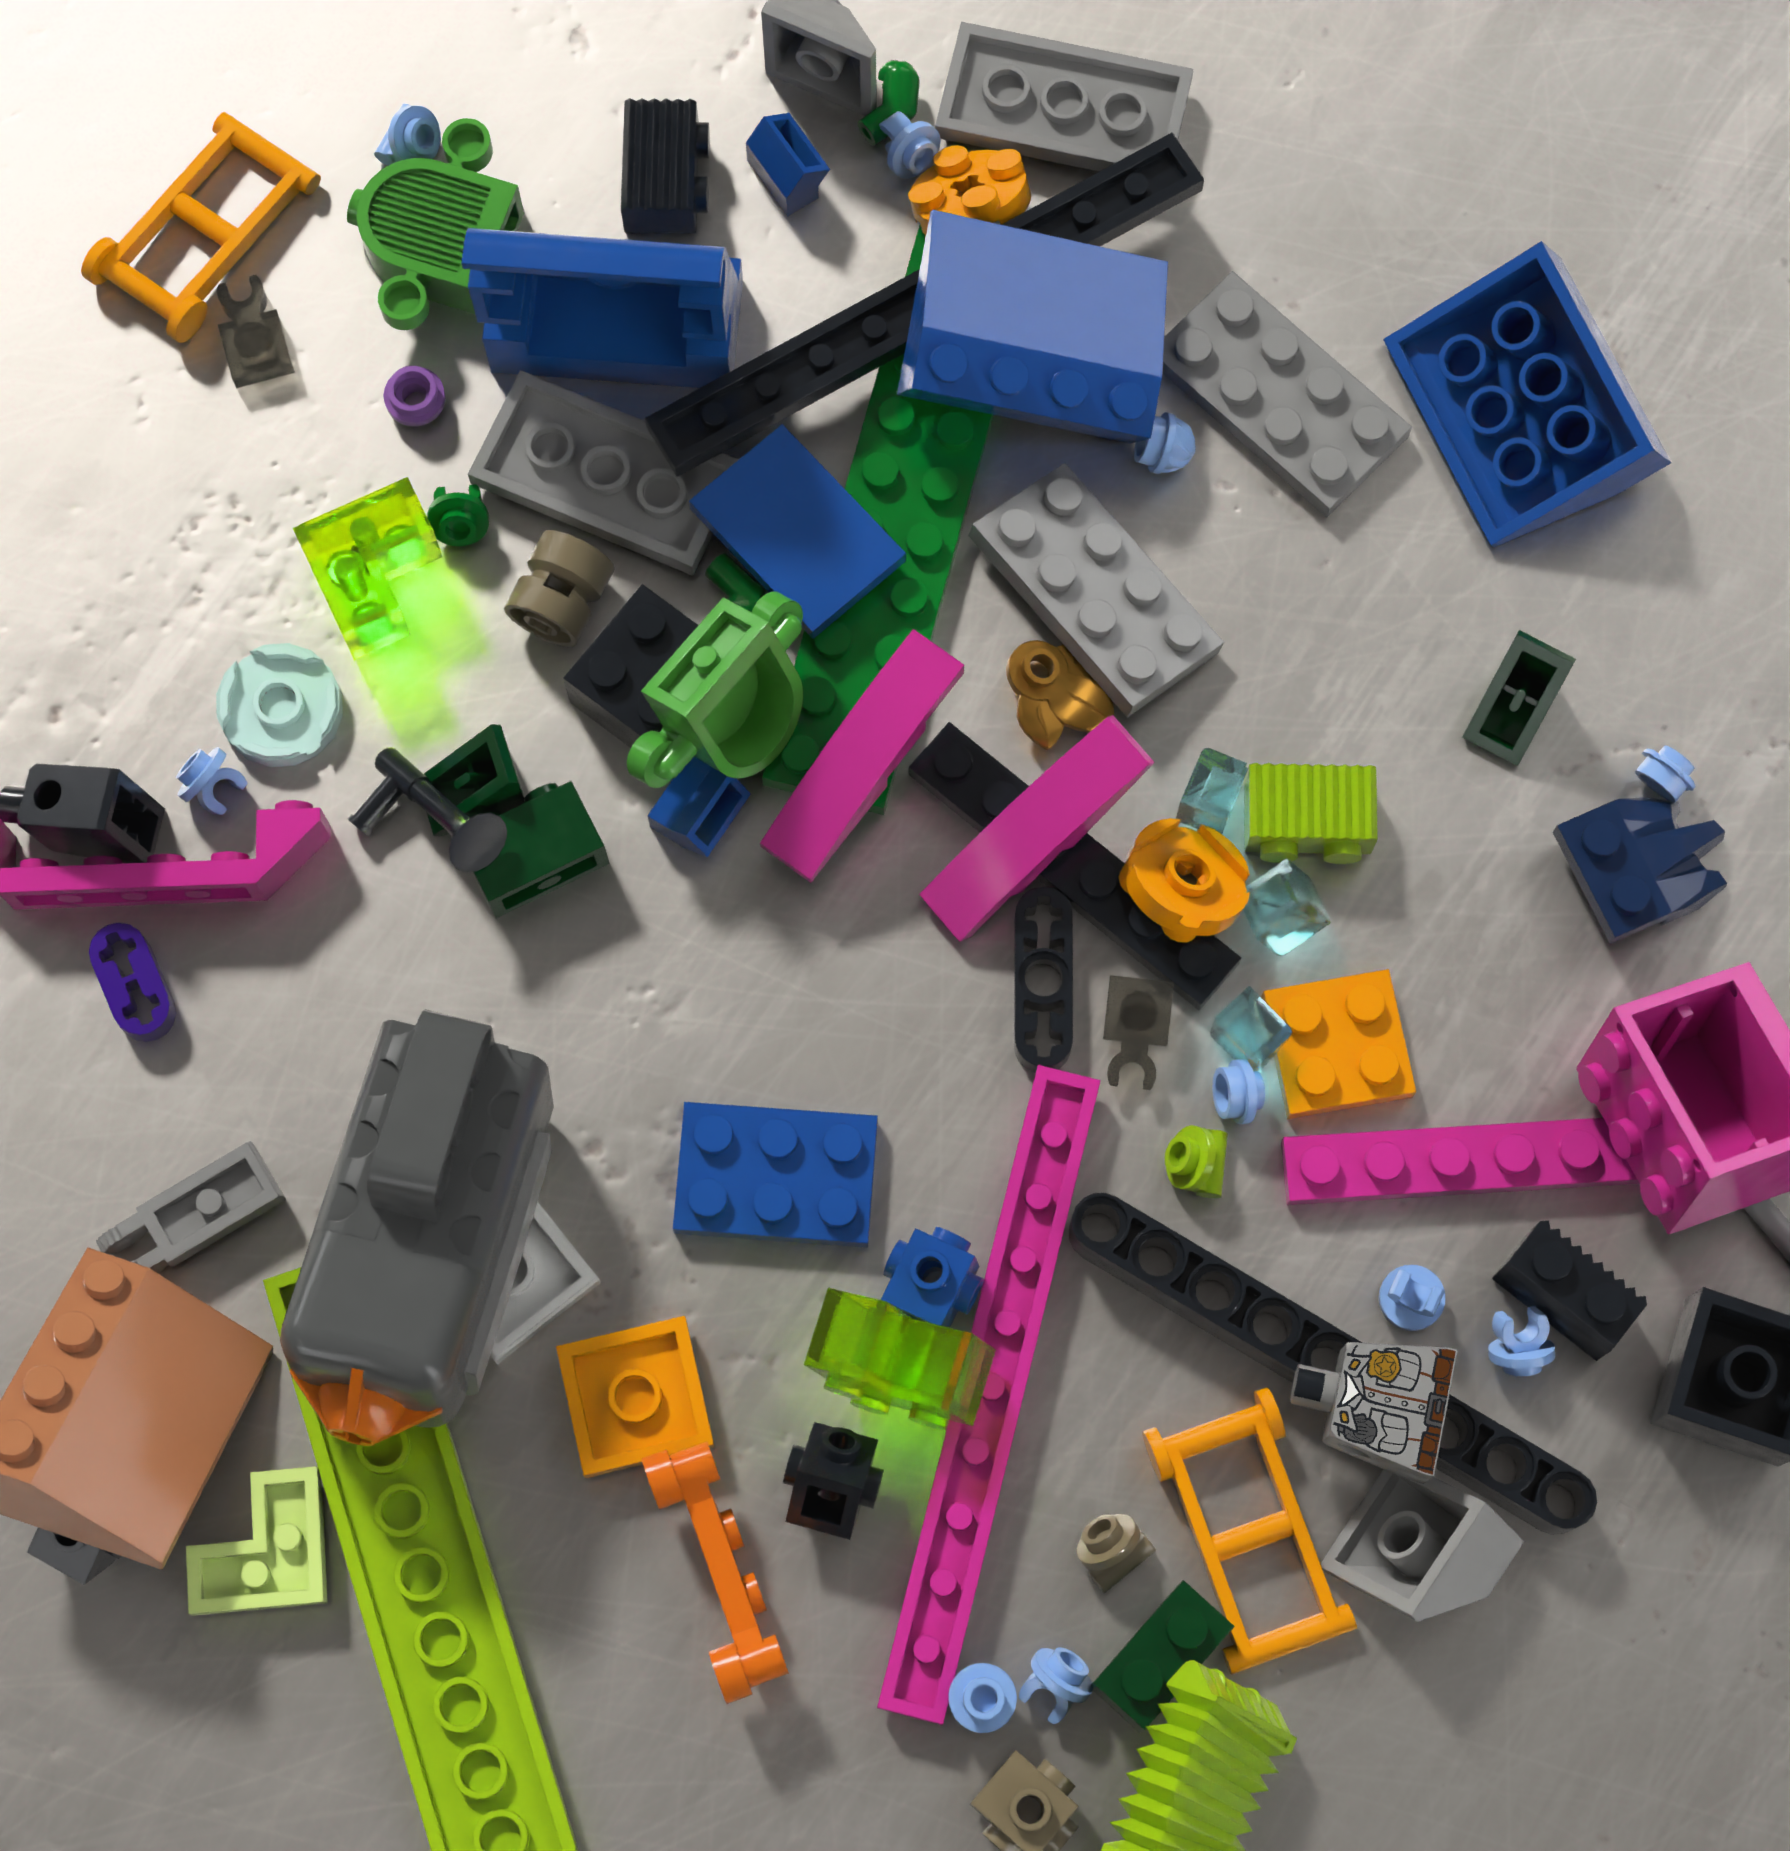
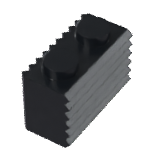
[621,98,710,233]
[1492,1220,1647,1361]

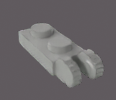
[96,1141,286,1274]

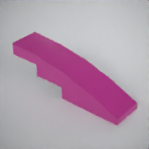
[760,629,964,883]
[919,715,1155,942]

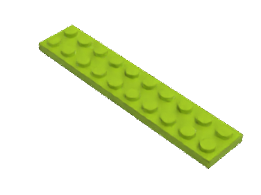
[263,1267,579,1851]

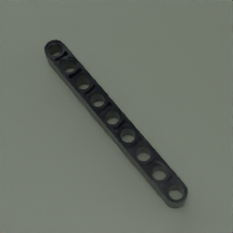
[1069,1193,1597,1535]

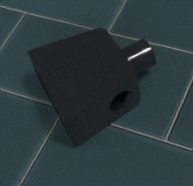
[0,764,165,863]

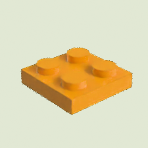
[1261,969,1416,1120]
[556,1316,715,1478]

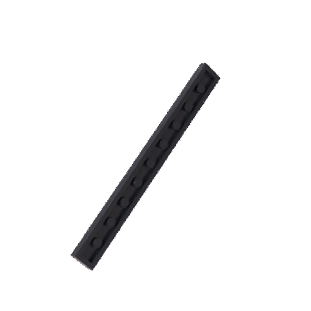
[645,132,1204,477]

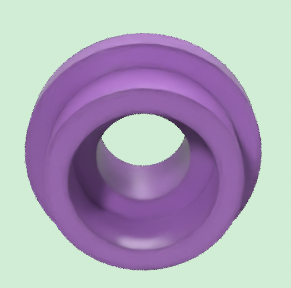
[383,366,446,426]

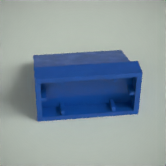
[461,228,743,388]

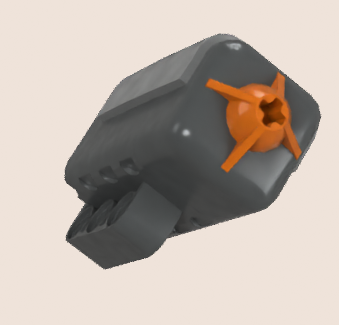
[280,1009,554,1446]

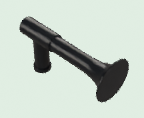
[347,747,507,872]

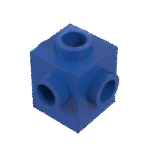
[881,1227,984,1337]

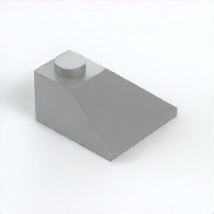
[761,0,877,116]
[1320,1469,1524,1622]

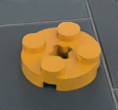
[908,145,1032,235]
[1119,818,1250,943]

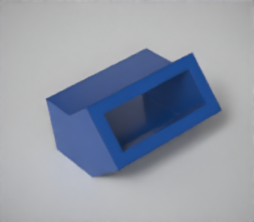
[746,113,830,217]
[647,757,751,857]

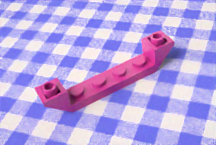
[0,800,331,910]

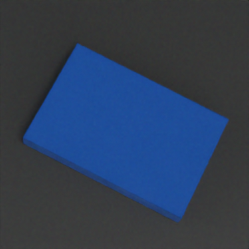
[689,424,906,639]

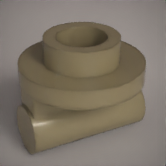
[1076,1514,1156,1593]

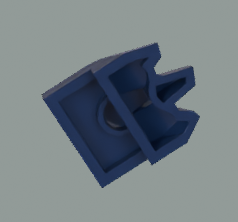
[1552,797,1727,944]

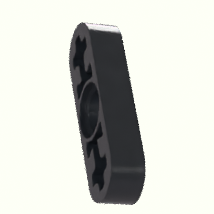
[1014,887,1073,1073]

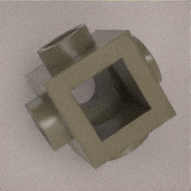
[970,1750,1079,1851]

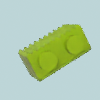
[1244,763,1378,864]

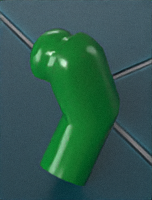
[857,60,920,146]
[705,553,766,612]

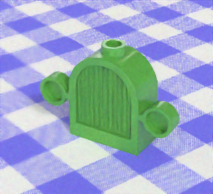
[347,118,524,330]
[627,591,803,788]

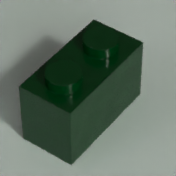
[473,781,610,919]
[1090,1580,1235,1733]

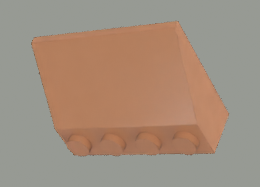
[0,1247,273,1570]

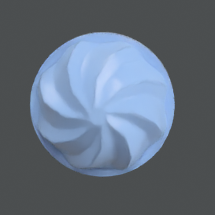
[1134,412,1196,474]

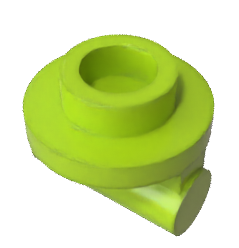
[1165,1125,1228,1198]

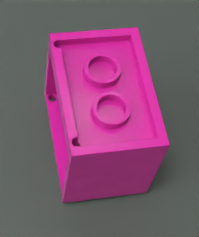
[1576,962,1790,1235]

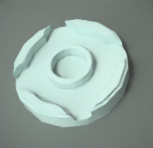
[216,643,343,767]

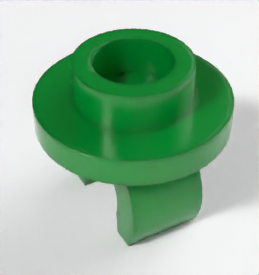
[427,484,489,546]

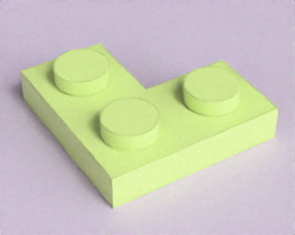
[186,1466,328,1616]

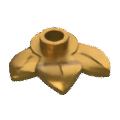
[1006,640,1114,750]

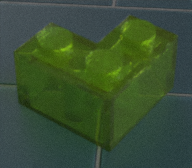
[293,477,442,660]
[804,1288,996,1430]

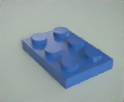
[673,1102,878,1248]

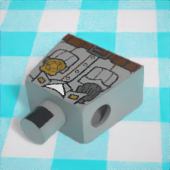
[1290,1342,1458,1484]

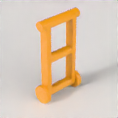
[81,112,321,343]
[1142,1387,1357,1675]

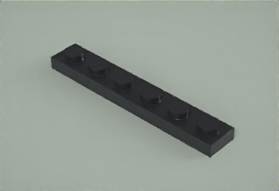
[908,722,1241,1011]

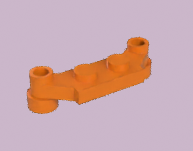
[641,1442,789,1704]

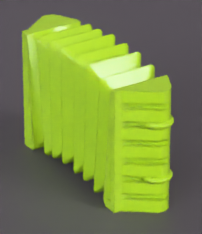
[1101,1660,1297,1851]

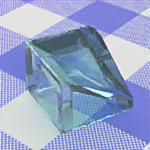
[1176,748,1248,834]
[1243,858,1331,956]
[1210,986,1292,1073]

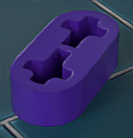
[89,922,176,1042]

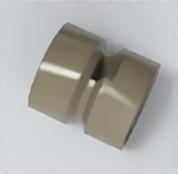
[504,530,615,647]

